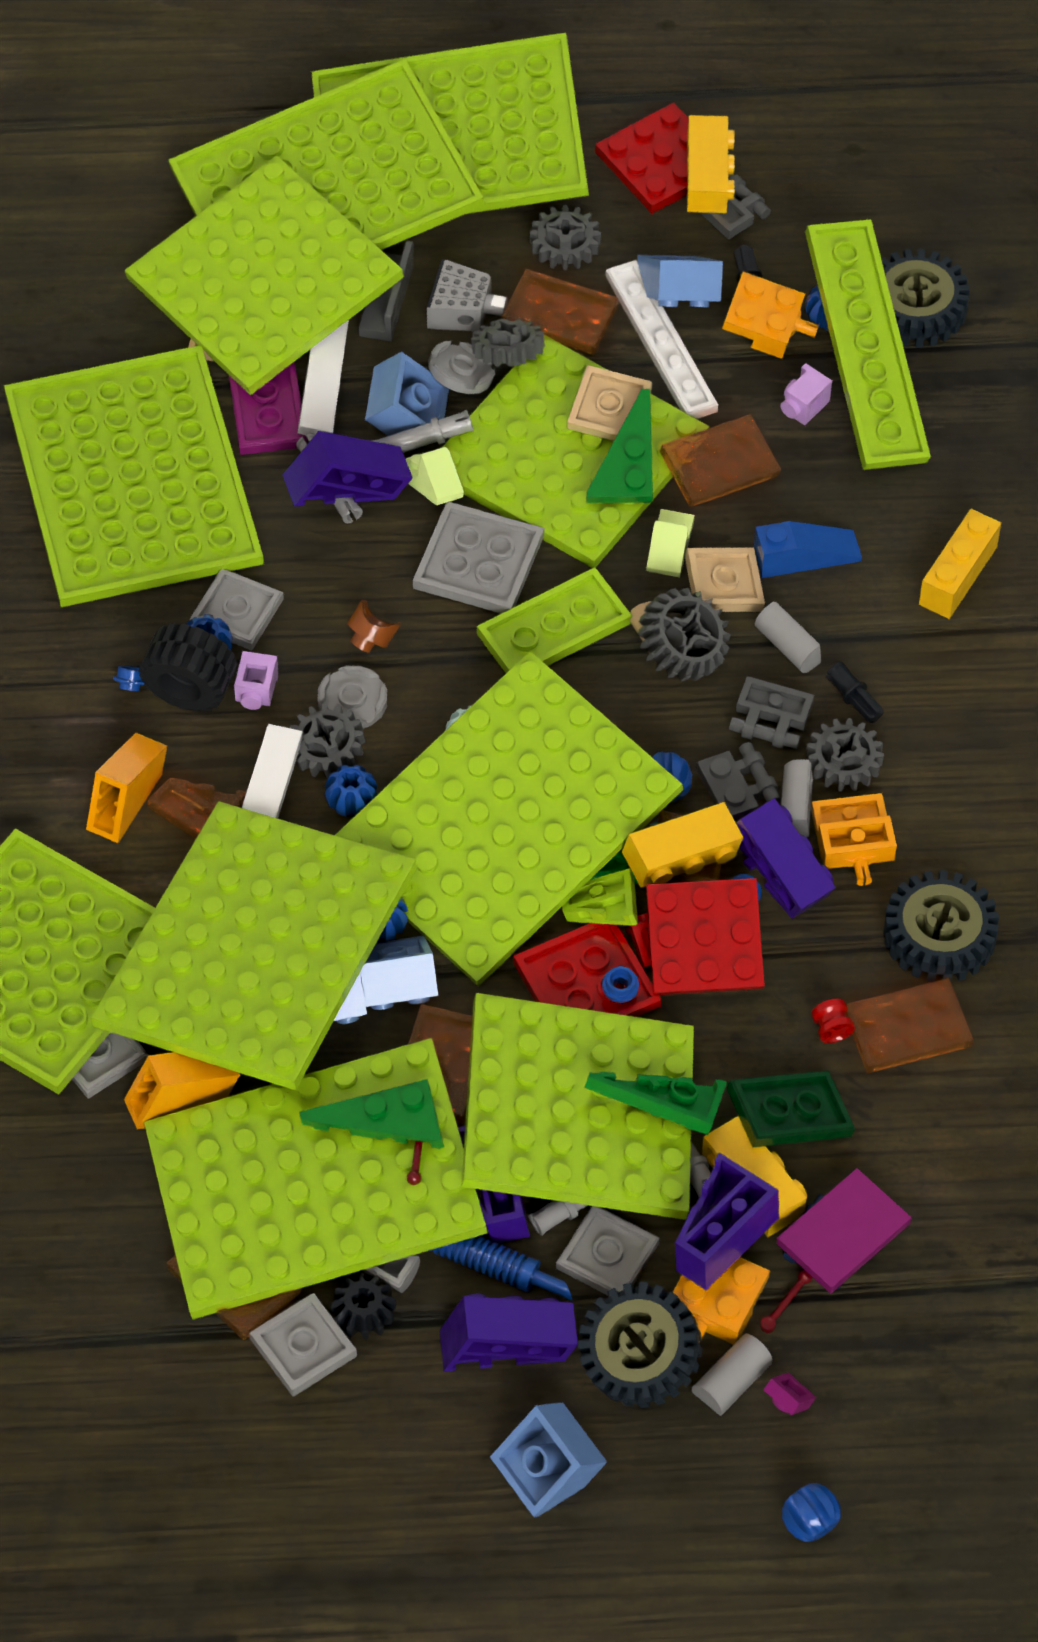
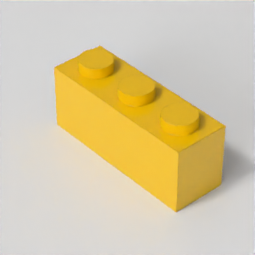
[687,115,734,213]
[919,509,1001,619]
[622,802,744,888]
[702,1116,807,1238]

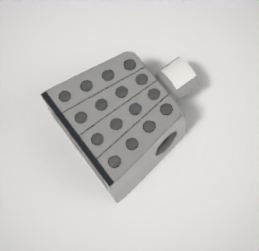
[427,259,508,331]

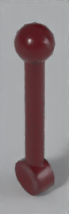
[406,1140,423,1185]
[760,1269,813,1333]

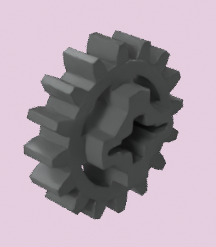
[530,205,601,270]
[471,319,545,367]
[289,703,366,778]
[806,718,884,791]

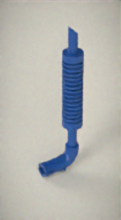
[428,1236,572,1301]

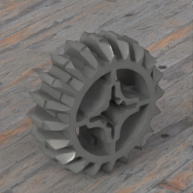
[637,588,731,682]

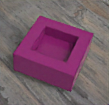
[763,1372,817,1415]

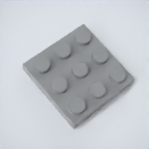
[413,502,544,614]

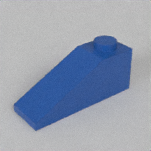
[754,521,862,579]

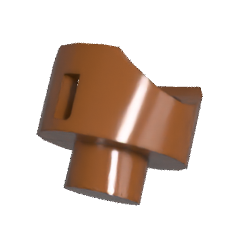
[347,600,401,653]

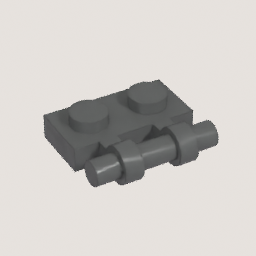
[686,174,771,240]
[729,676,814,749]
[696,742,781,822]

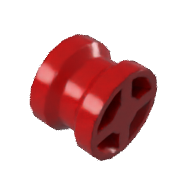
[811,999,855,1043]

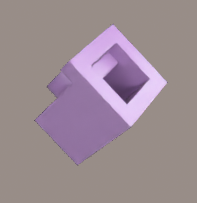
[781,363,832,425]
[234,651,279,710]

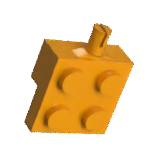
[722,272,819,359]
[811,793,897,886]
[673,1257,770,1345]

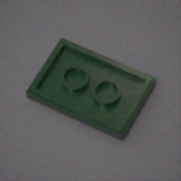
[726,1070,856,1147]

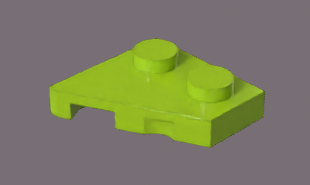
[562,868,638,926]

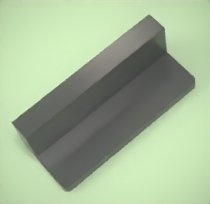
[359,241,414,342]

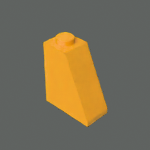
[86,733,167,843]
[124,1052,240,1130]

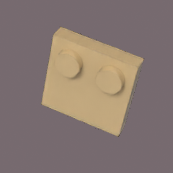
[567,365,652,441]
[685,548,765,612]

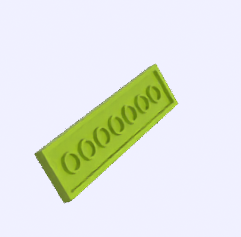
[805,219,931,470]

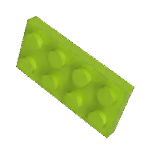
[477,567,632,673]

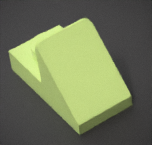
[405,447,464,505]
[646,509,694,578]

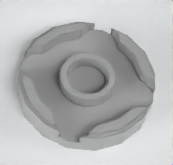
[428,341,495,394]
[318,666,387,728]

